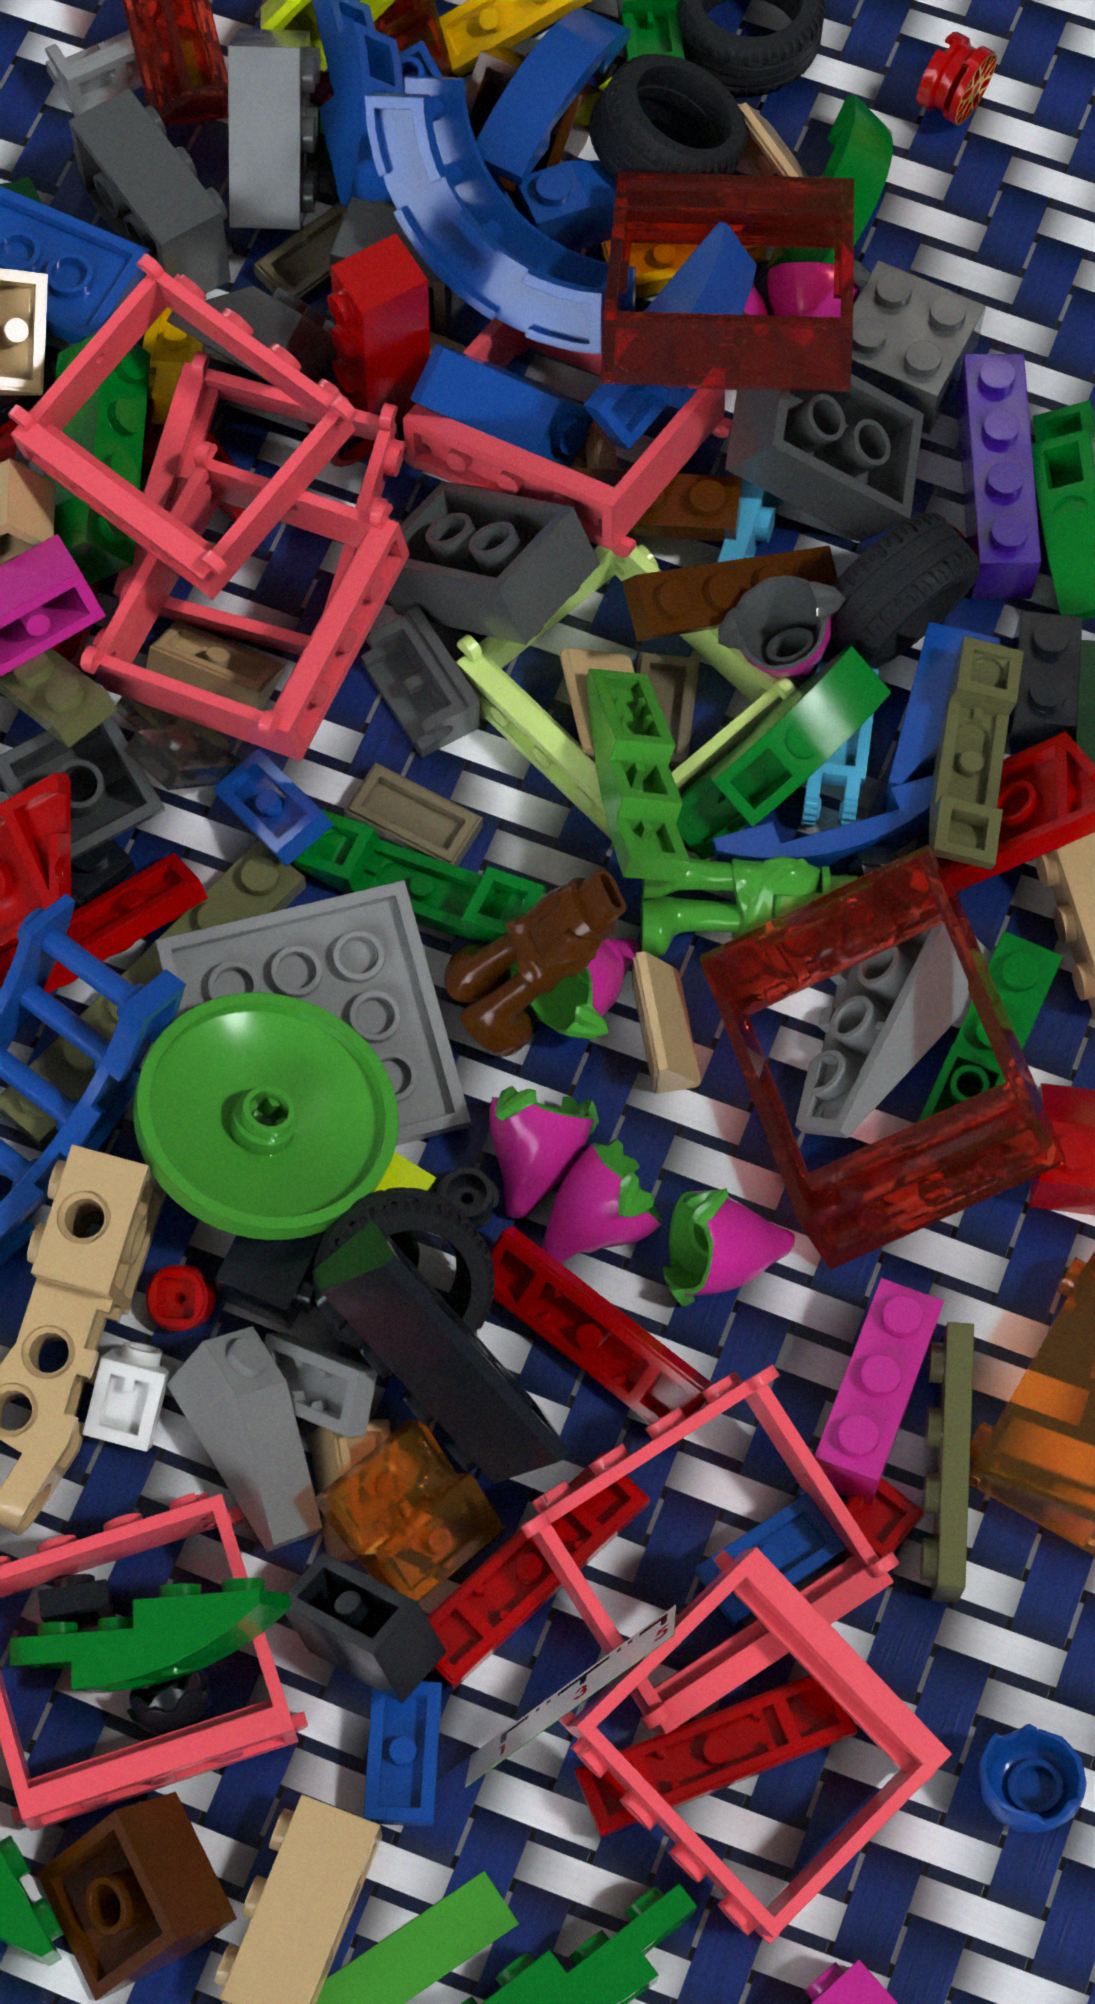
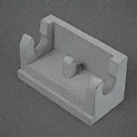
[45,4,176,116]

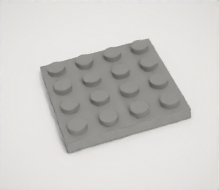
[155,880,471,1146]

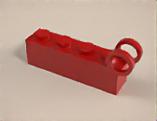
[305,233,430,467]

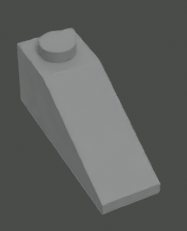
[166,1326,323,1552]

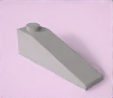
[795,908,993,1138]

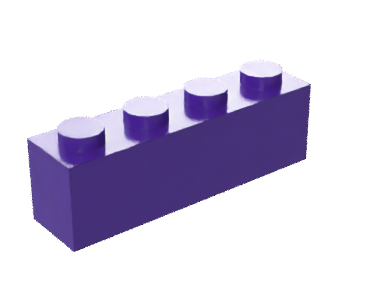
[956,354,1041,600]

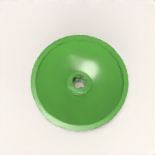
[133,992,399,1240]

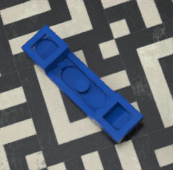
[476,7,631,186]
[710,775,933,875]

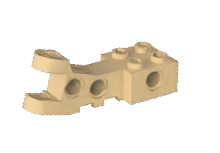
[0,1144,167,1536]

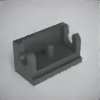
[361,605,480,758]

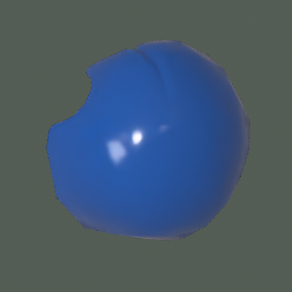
[978,1724,1087,1834]

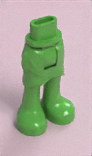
[640,856,858,958]

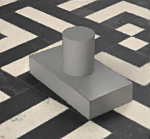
[264,1333,378,1437]

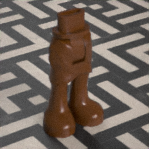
[444,869,626,1057]

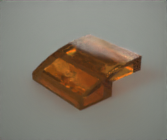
[314,1419,505,1603]

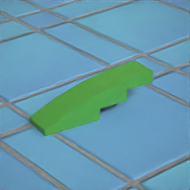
[586,668,691,883]

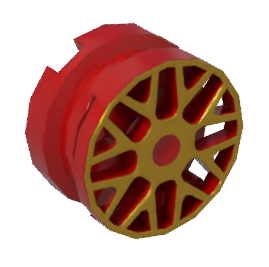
[916,32,997,126]

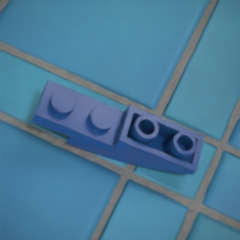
[312,0,404,208]
[583,221,757,450]

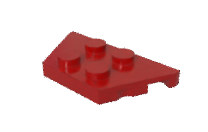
[915,731,1095,906]
[0,772,71,953]

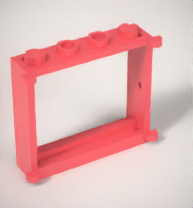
[8,253,357,600]
[403,318,732,558]
[113,351,406,656]
[80,440,410,761]
[520,1364,900,1734]
[0,1492,308,1832]
[558,1547,952,1944]

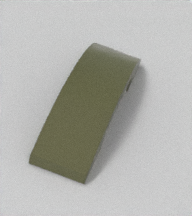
[929,636,1024,870]

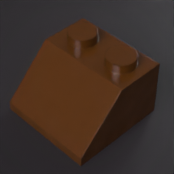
[466,47,603,193]
[36,1792,237,2001]

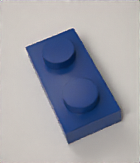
[212,748,333,867]
[695,1493,847,1628]
[363,1681,442,1827]

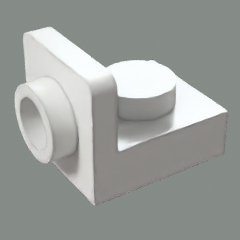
[82,1342,177,1452]

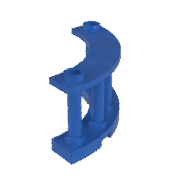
[364,76,636,355]
[0,894,186,1268]

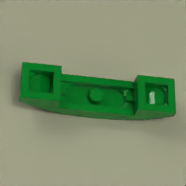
[766,94,893,270]
[293,809,547,943]

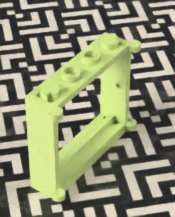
[456,544,796,839]

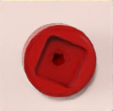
[146,1265,216,1331]

